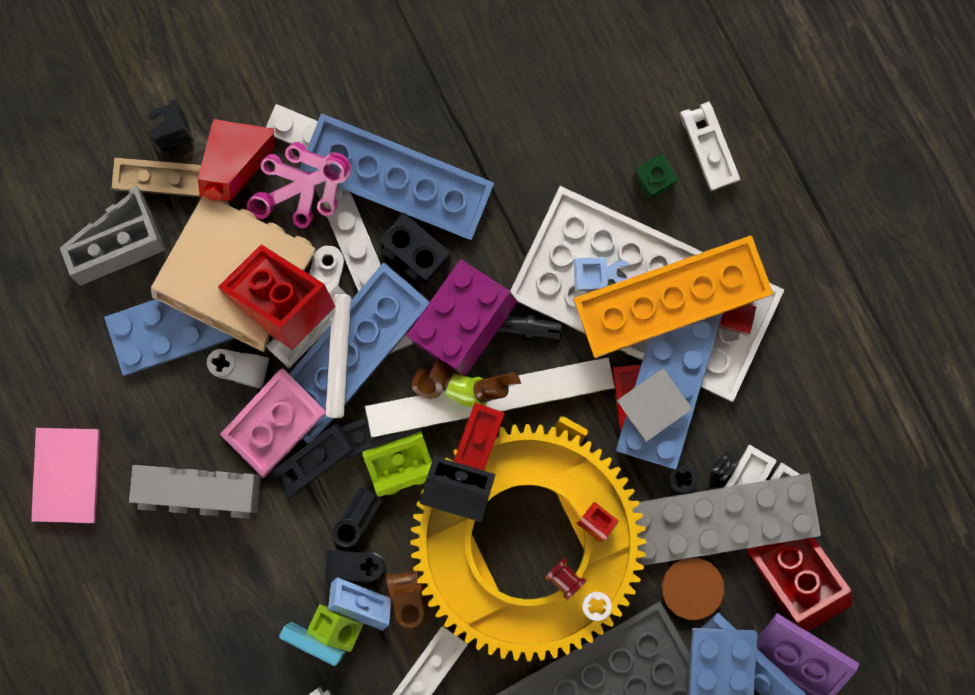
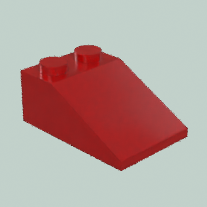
[218,244,336,350]
[747,537,853,632]

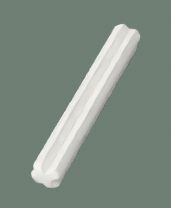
[326,294,351,418]

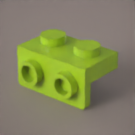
[362,431,432,497]

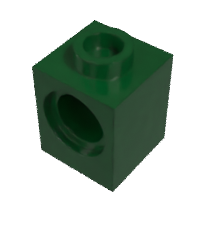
[633,153,678,201]

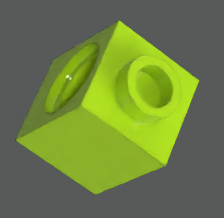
[306,604,364,652]

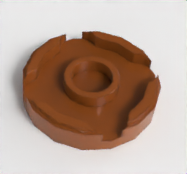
[661,558,724,620]

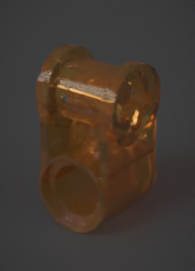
[386,567,425,628]

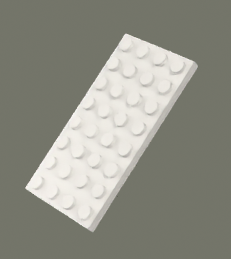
[511,186,784,402]

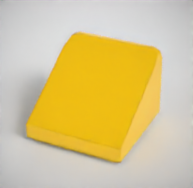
[555,417,588,446]

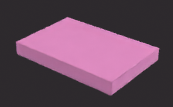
[220,369,326,478]
[31,428,100,523]

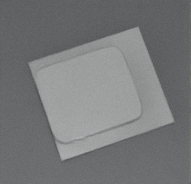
[617,368,692,442]

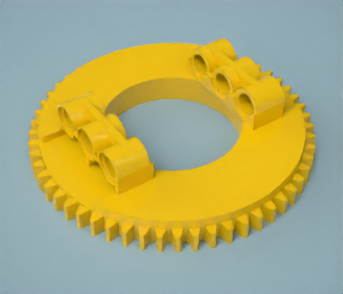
[410,424,646,661]

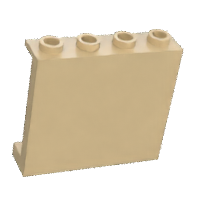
[151,196,315,352]

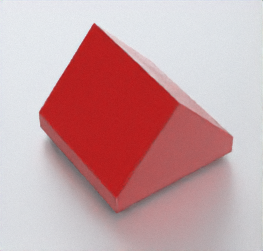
[576,502,619,543]

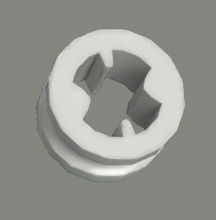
[582,591,612,621]

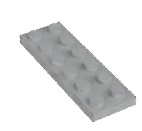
[633,473,821,565]

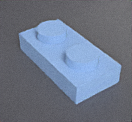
[328,577,392,631]

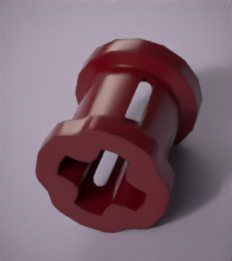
[544,558,587,601]

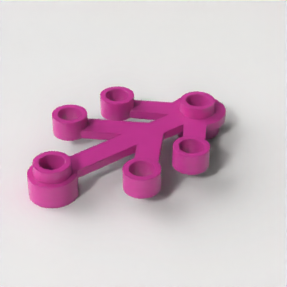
[247,142,351,228]

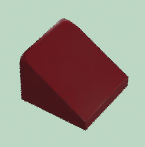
[718,304,757,337]

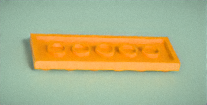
[573,235,773,358]

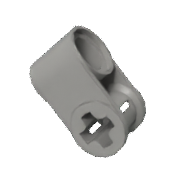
[207,349,269,389]

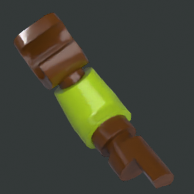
[412,359,521,408]

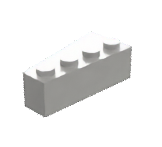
[129,465,261,519]

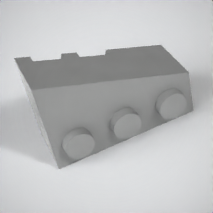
[60,185,165,286]

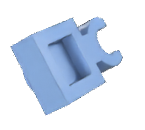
[573,257,629,291]

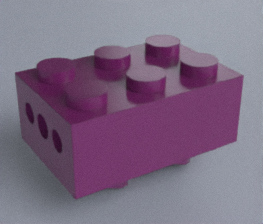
[406,259,518,376]

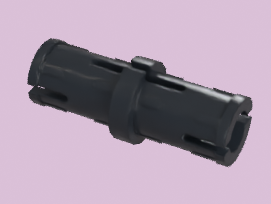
[497,315,561,341]

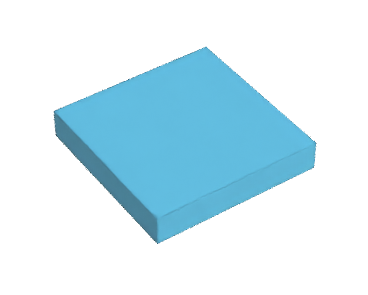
[279,622,346,666]

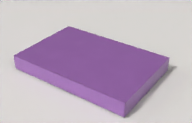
[757,613,859,695]

